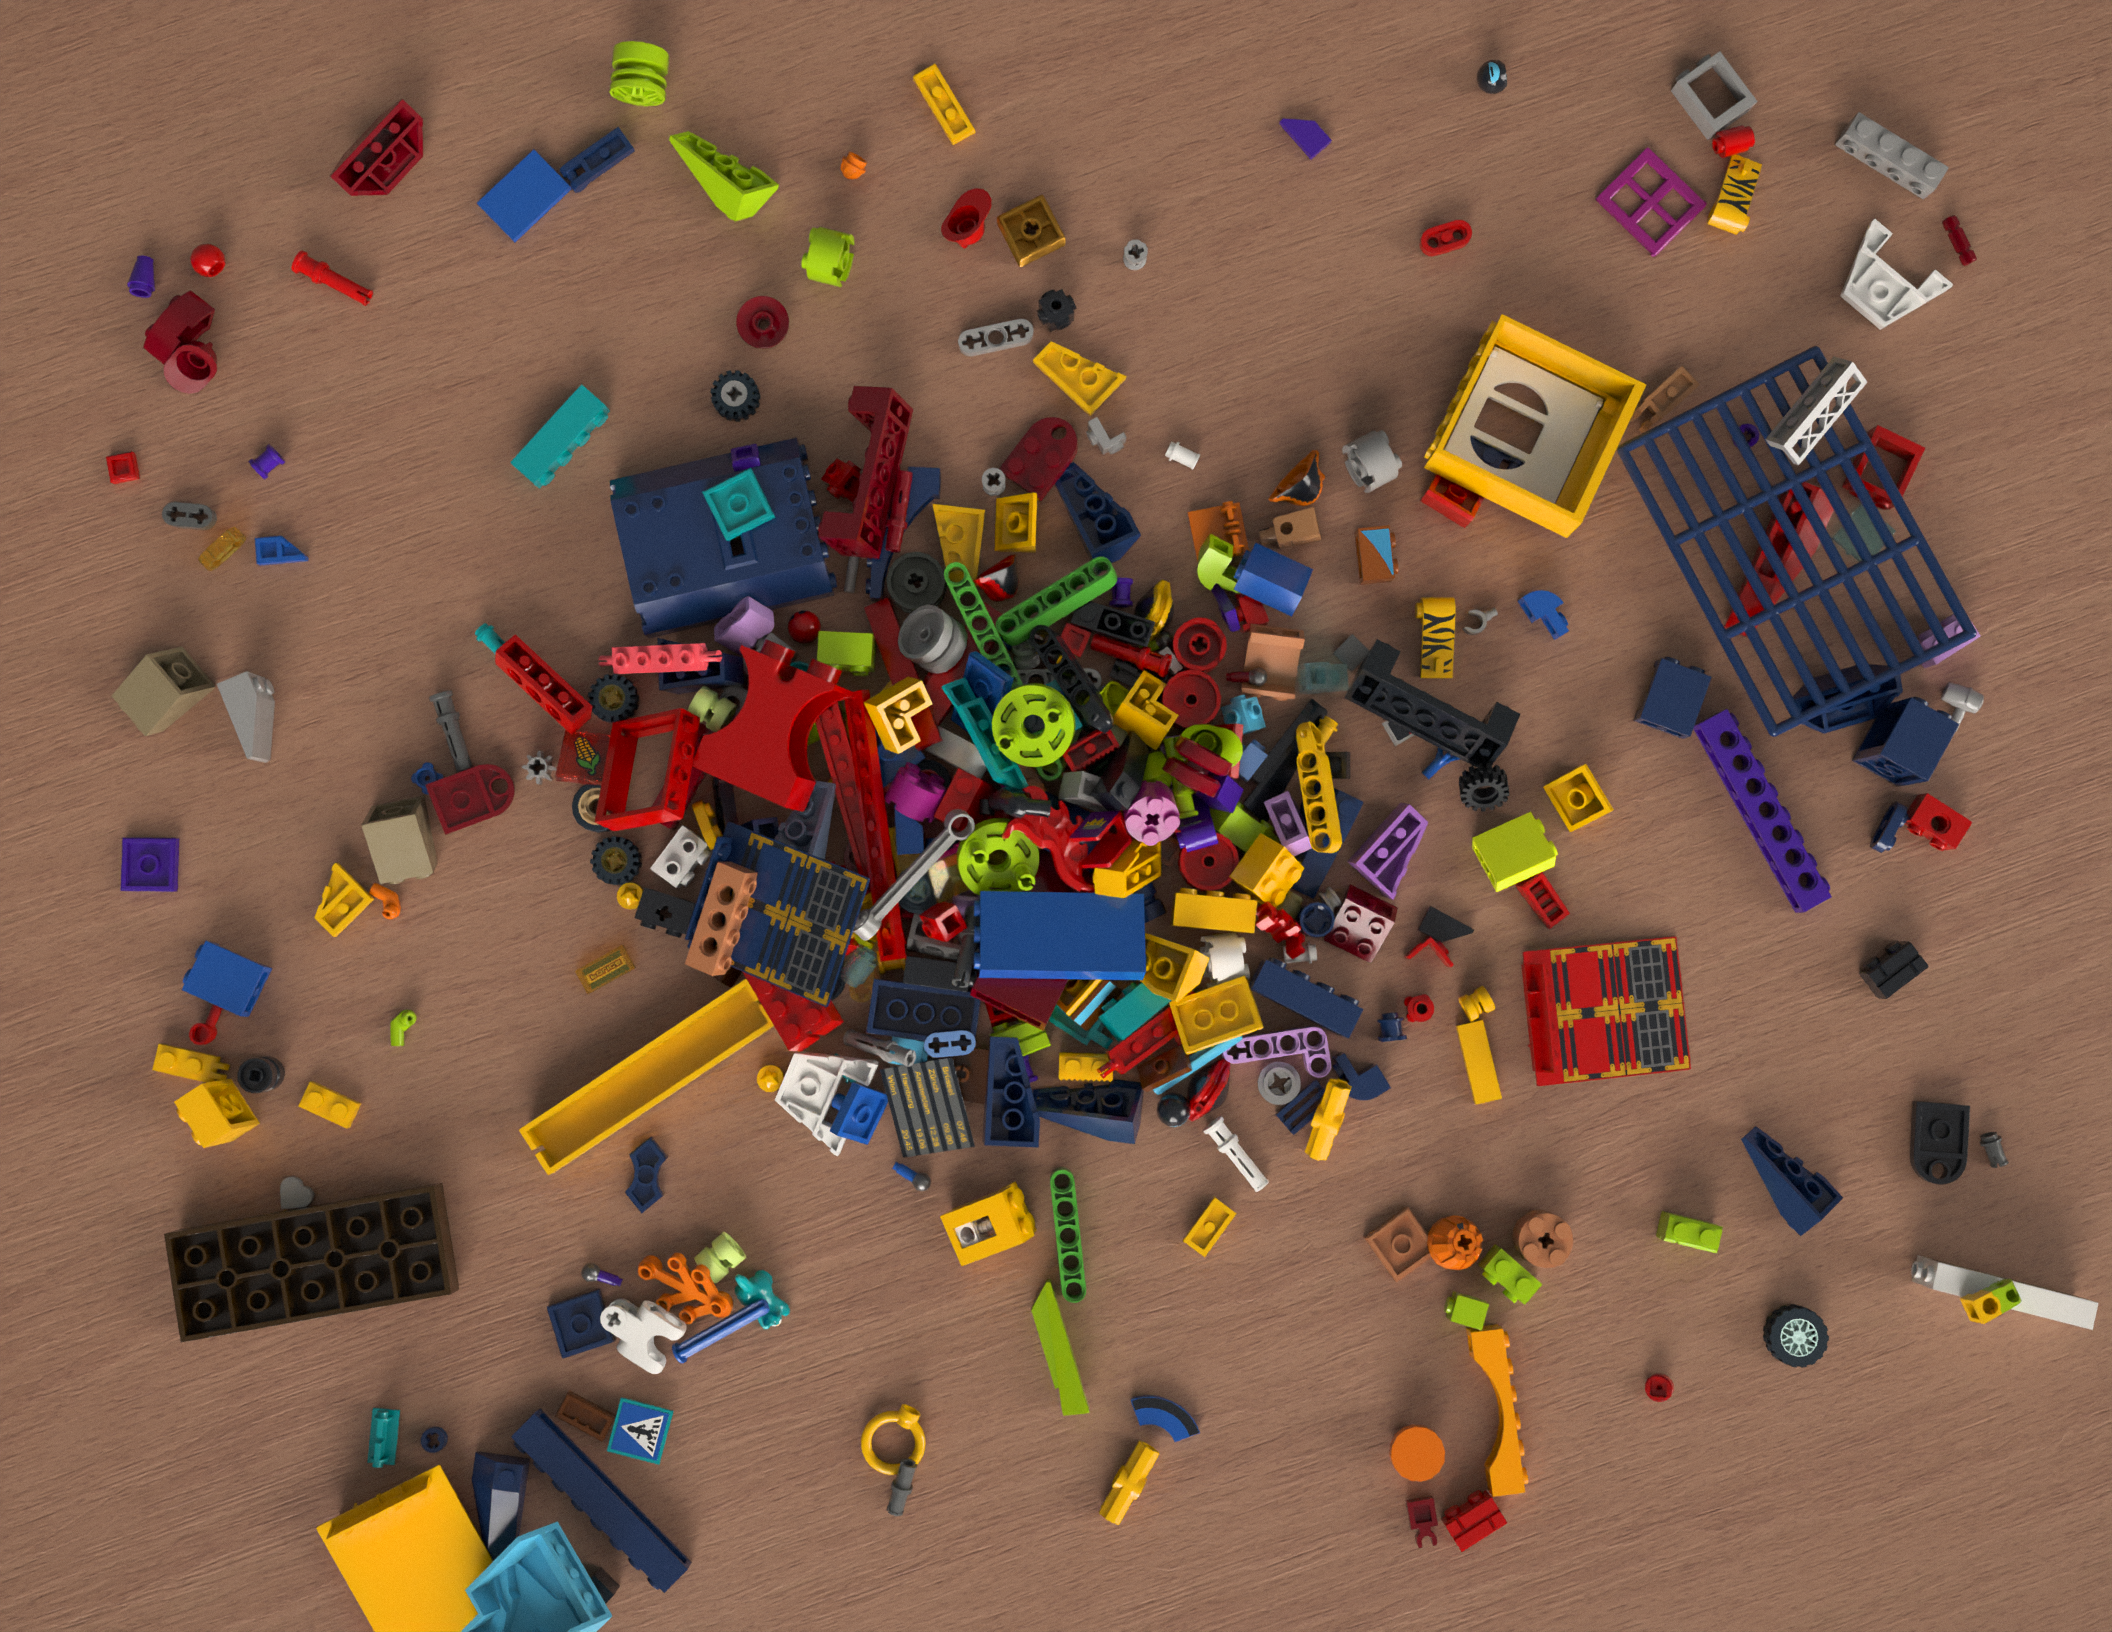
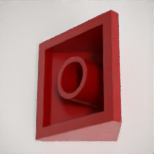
[1420,474,1484,528]

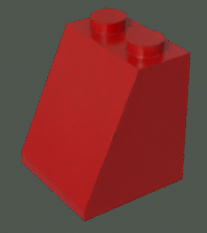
[934,768,997,832]

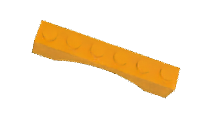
[1466,1324,1528,1497]

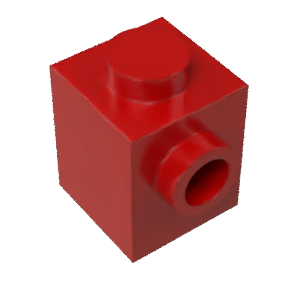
[919,901,967,942]

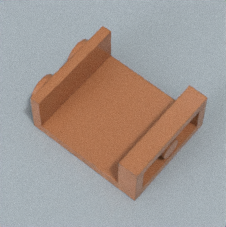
[1241,624,1305,701]

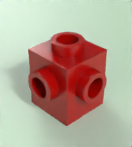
[821,458,861,503]

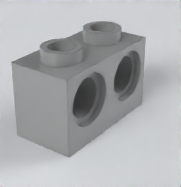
[1058,771,1120,812]

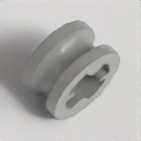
[1318,886,1342,912]

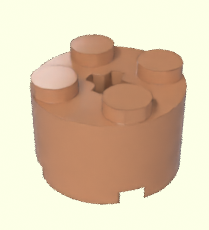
[1512,1210,1573,1268]

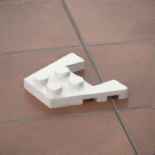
[1840,219,1953,330]
[775,1051,879,1156]

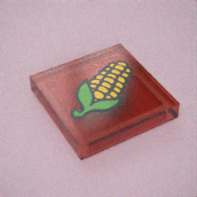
[555,730,610,785]

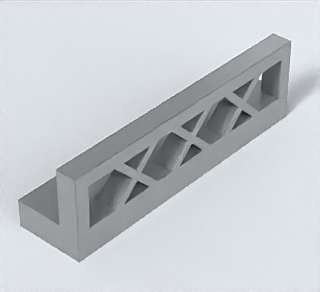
[1765,357,1867,465]

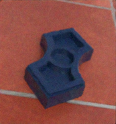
[625,1137,668,1214]

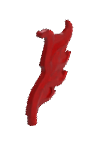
[1001,786,1095,893]

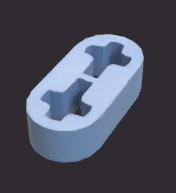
[924,1030,976,1057]

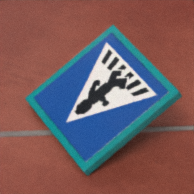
[607,1397,674,1465]

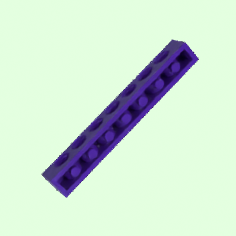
[1693,709,1832,913]

